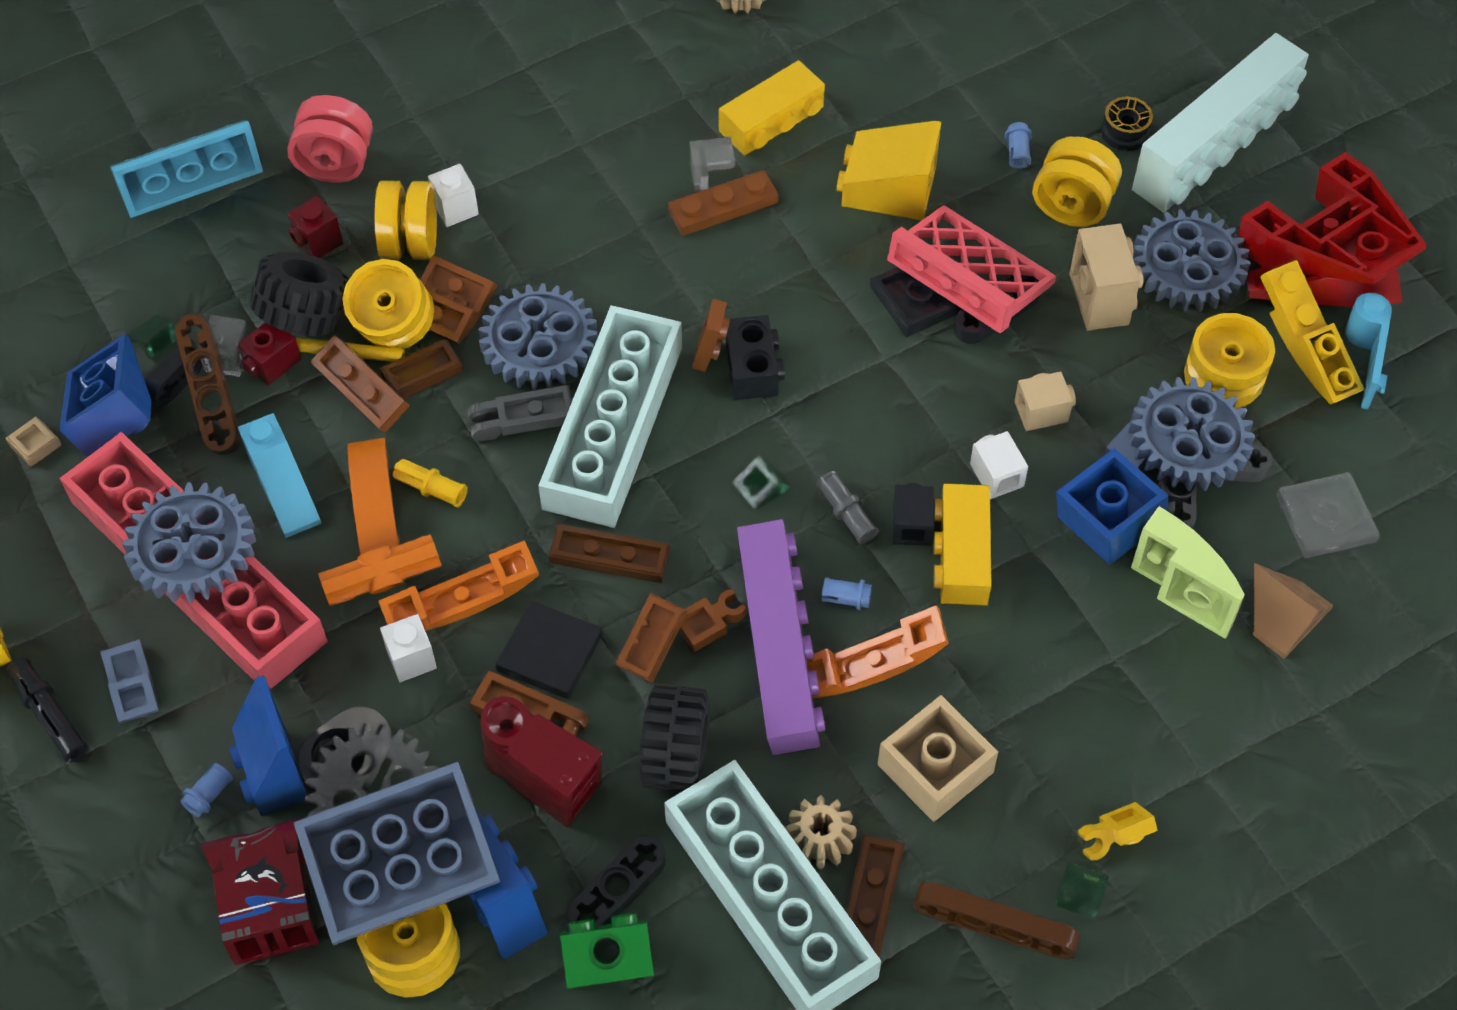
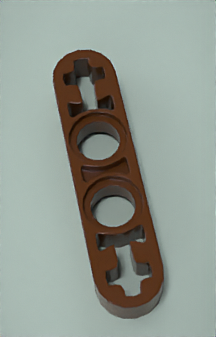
[175,314,241,455]
[913,882,1080,959]

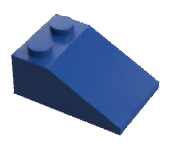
[59,333,152,457]
[229,675,309,816]

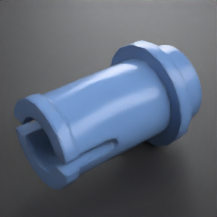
[1004,122,1032,169]
[822,577,872,611]
[180,763,233,817]

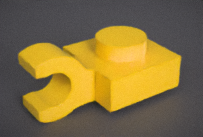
[1078,802,1158,861]

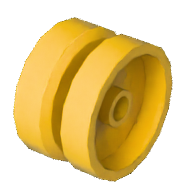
[1032,137,1122,227]
[375,180,437,260]
[342,259,435,349]
[1184,313,1276,409]
[357,903,460,998]

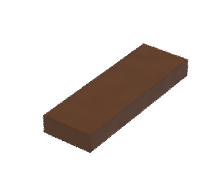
[548,524,671,583]
[846,834,905,957]

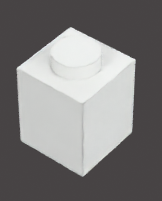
[428,164,479,227]
[970,431,1028,499]
[380,614,437,683]

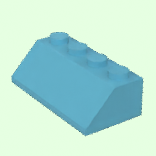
[110,120,263,218]

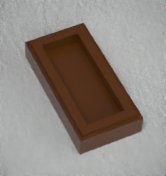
[380,339,463,399]

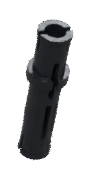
[5,657,89,763]

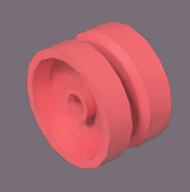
[287,95,373,183]

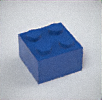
[1056,448,1168,565]

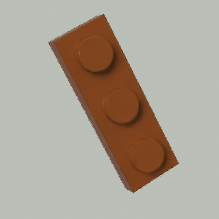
[668,170,778,236]
[310,334,410,433]

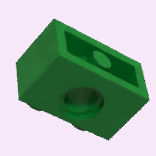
[560,913,654,989]

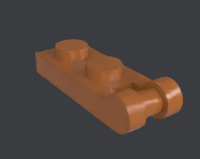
[470,671,590,736]

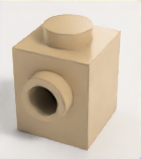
[1014,371,1076,431]

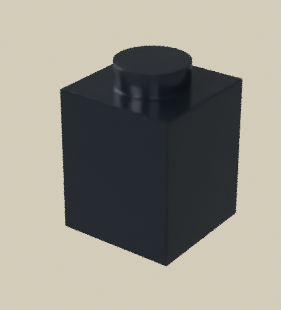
[893,483,934,546]

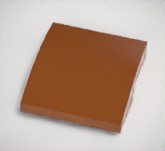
[420,255,498,344]

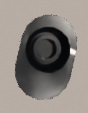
[298,706,392,793]

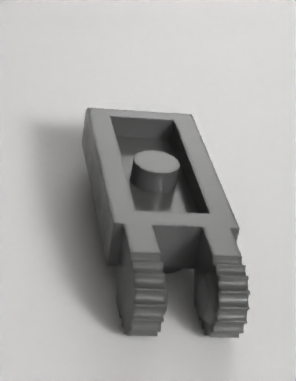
[467,385,572,442]

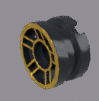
[1101,96,1153,151]

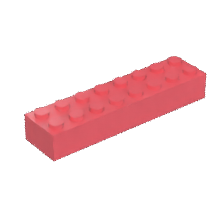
[59,432,328,690]

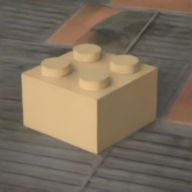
[1069,223,1143,331]
[878,695,998,822]

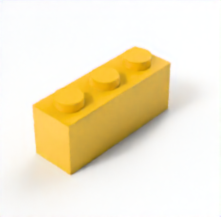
[719,60,825,156]
[933,484,991,606]

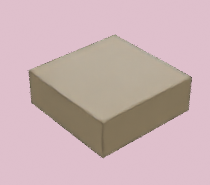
[6,416,61,467]

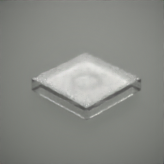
[1276,472,1380,559]

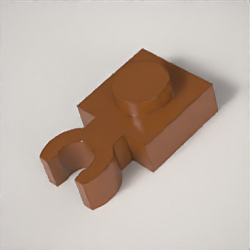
[679,589,746,652]

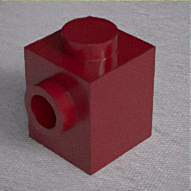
[287,196,344,258]
[238,323,302,386]

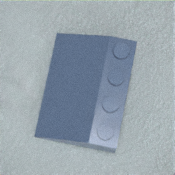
[293,762,500,945]

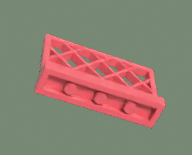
[887,205,1056,333]

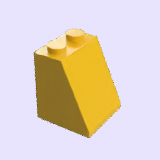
[836,121,941,221]

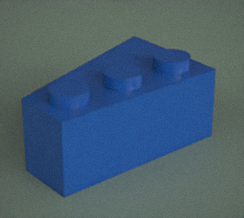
[467,805,548,960]

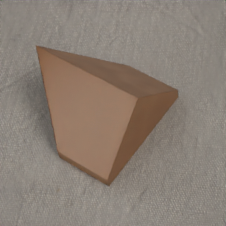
[1252,563,1333,659]

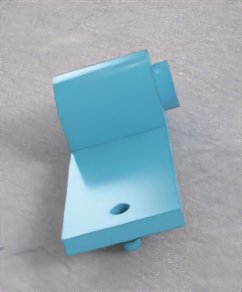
[1344,293,1392,410]

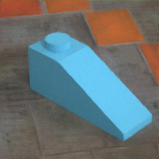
[238,413,322,538]

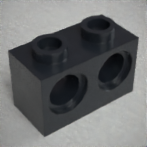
[725,315,785,400]

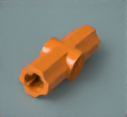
[318,534,442,606]

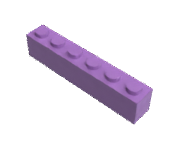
[737,519,826,755]

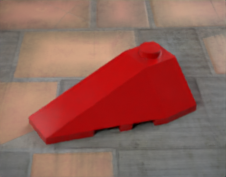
[1247,267,1402,308]

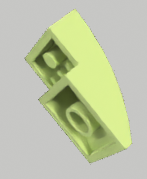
[1131,506,1245,639]

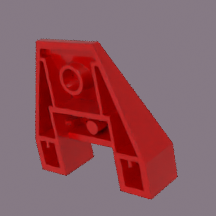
[1239,152,1427,284]

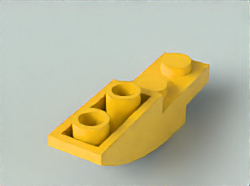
[1260,260,1365,405]

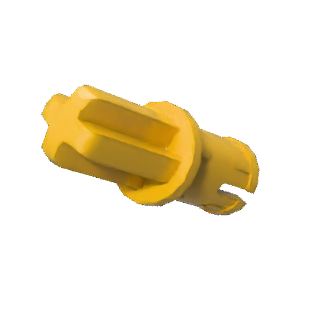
[392,459,468,508]

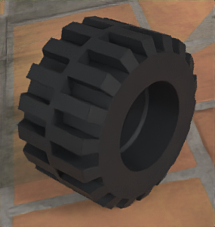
[250,252,348,336]
[640,684,710,791]

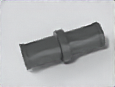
[816,470,879,544]

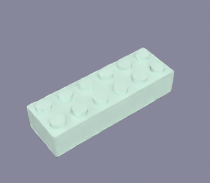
[1132,33,1309,213]
[538,305,682,528]
[664,760,881,1010]

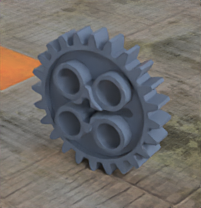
[1133,209,1250,312]
[479,283,598,390]
[1128,377,1255,491]
[122,482,256,603]

